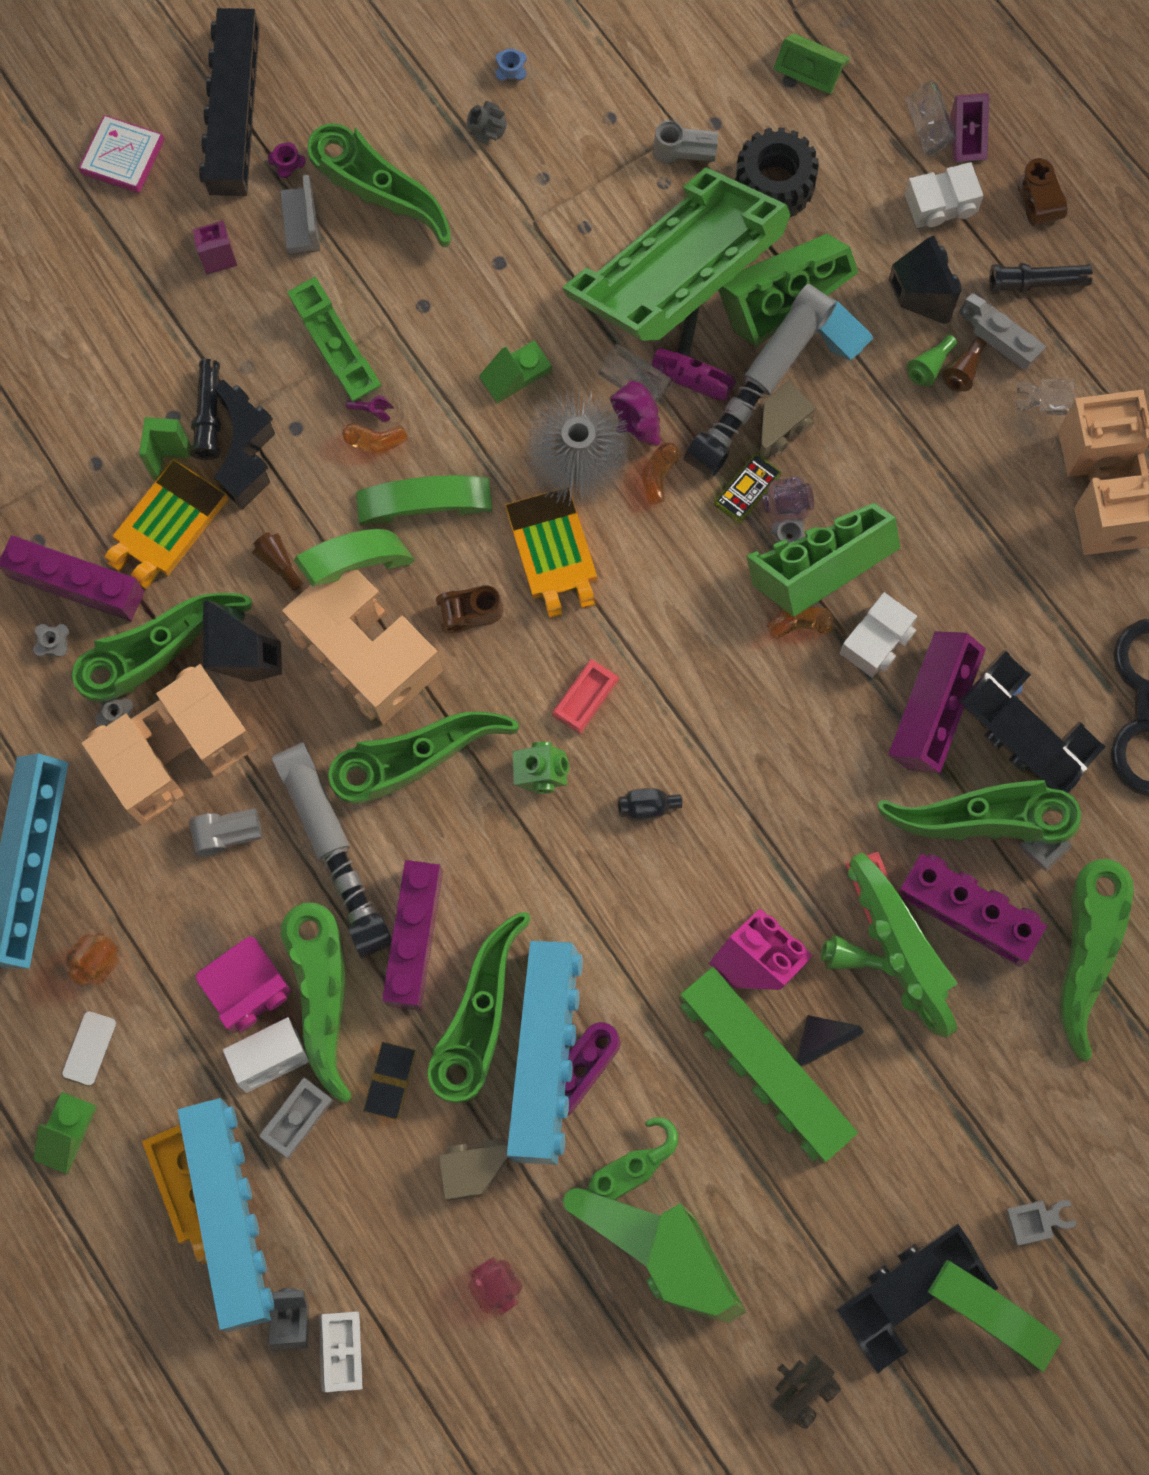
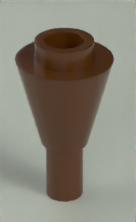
[942,337,987,392]
[252,532,304,591]

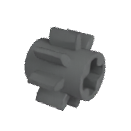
[467,101,507,145]

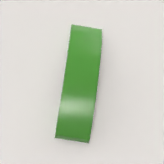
[287,276,382,402]
[356,475,492,525]
[294,529,415,587]
[928,1260,1062,1373]

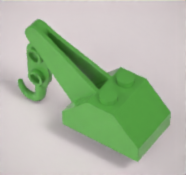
[563,1117,746,1324]

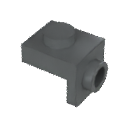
[269,1288,309,1351]

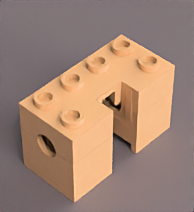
[1058,390,1149,555]
[282,569,443,725]
[82,664,257,825]

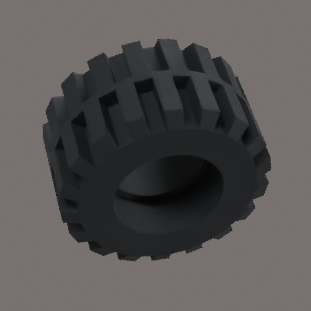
[735,127,819,217]

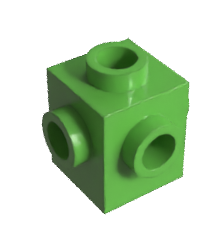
[513,742,569,794]

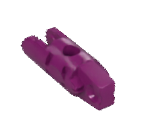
[650,348,736,401]

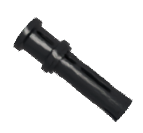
[989,263,1093,294]
[189,359,221,460]

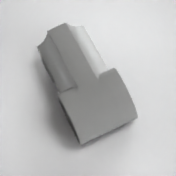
[653,120,718,163]
[189,808,262,856]

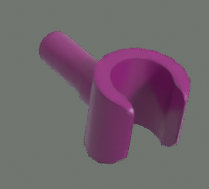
[346,396,394,422]

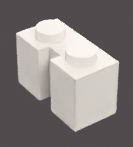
[905,162,984,228]
[840,592,917,678]

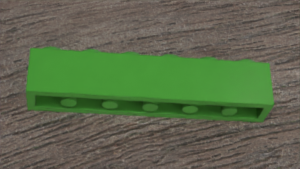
[679,967,858,1164]

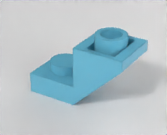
[817,299,874,361]

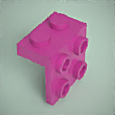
[196,937,292,1033]

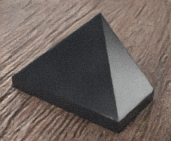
[795,1015,864,1068]

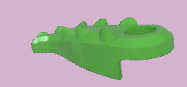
[307,123,451,247]
[72,593,253,702]
[328,712,519,804]
[877,780,1082,844]
[848,853,957,1038]
[1060,859,1134,1062]
[281,903,352,1103]
[427,912,531,1104]

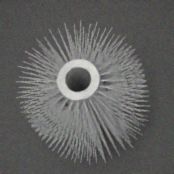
[527,389,630,509]

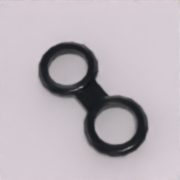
[1110,619,1149,796]

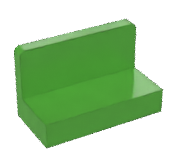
[773,33,850,94]
[139,417,191,480]

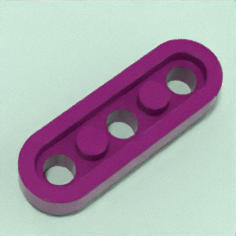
[565,1022,621,1116]

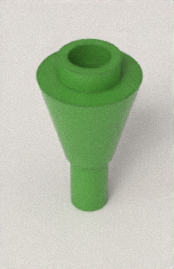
[907,335,957,386]
[821,934,885,971]

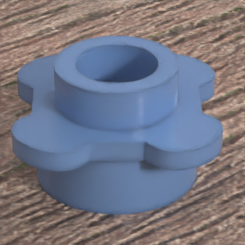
[495,49,527,81]

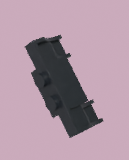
[958,650,1106,793]
[834,1224,999,1374]

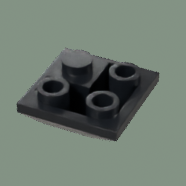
[888,236,962,324]
[203,600,282,682]

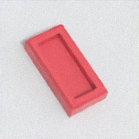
[552,659,619,735]

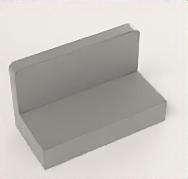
[281,175,320,254]

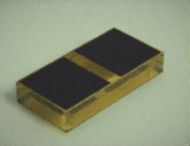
[363,1041,417,1121]

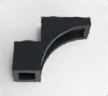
[213,380,275,510]

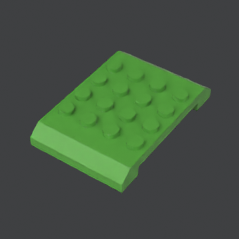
[562,167,790,341]

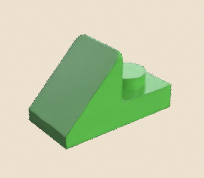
[479,340,552,404]
[33,1092,98,1174]

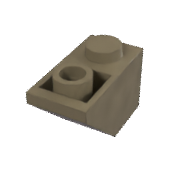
[759,380,816,461]
[439,1138,510,1201]

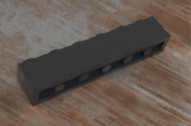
[199,8,260,196]

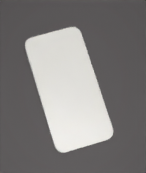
[62,1011,116,1085]

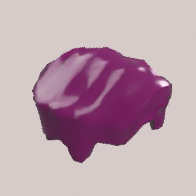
[610,380,662,447]

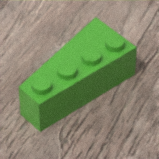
[718,234,858,347]
[746,503,900,617]

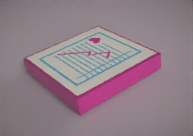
[79,115,164,194]

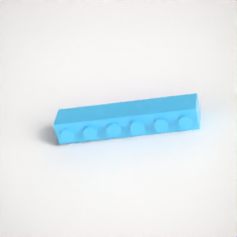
[0,753,69,969]
[507,941,583,1165]
[177,1098,274,1333]

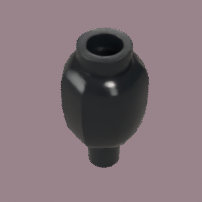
[617,788,682,822]

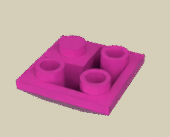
[708,909,813,990]

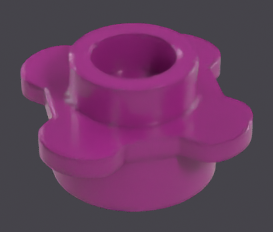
[268,142,306,178]

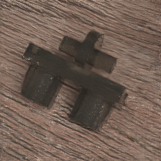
[770,1355,841,1429]

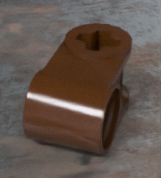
[1018,158,1068,226]
[436,585,504,633]

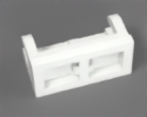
[223,1017,309,1093]
[318,1311,363,1392]

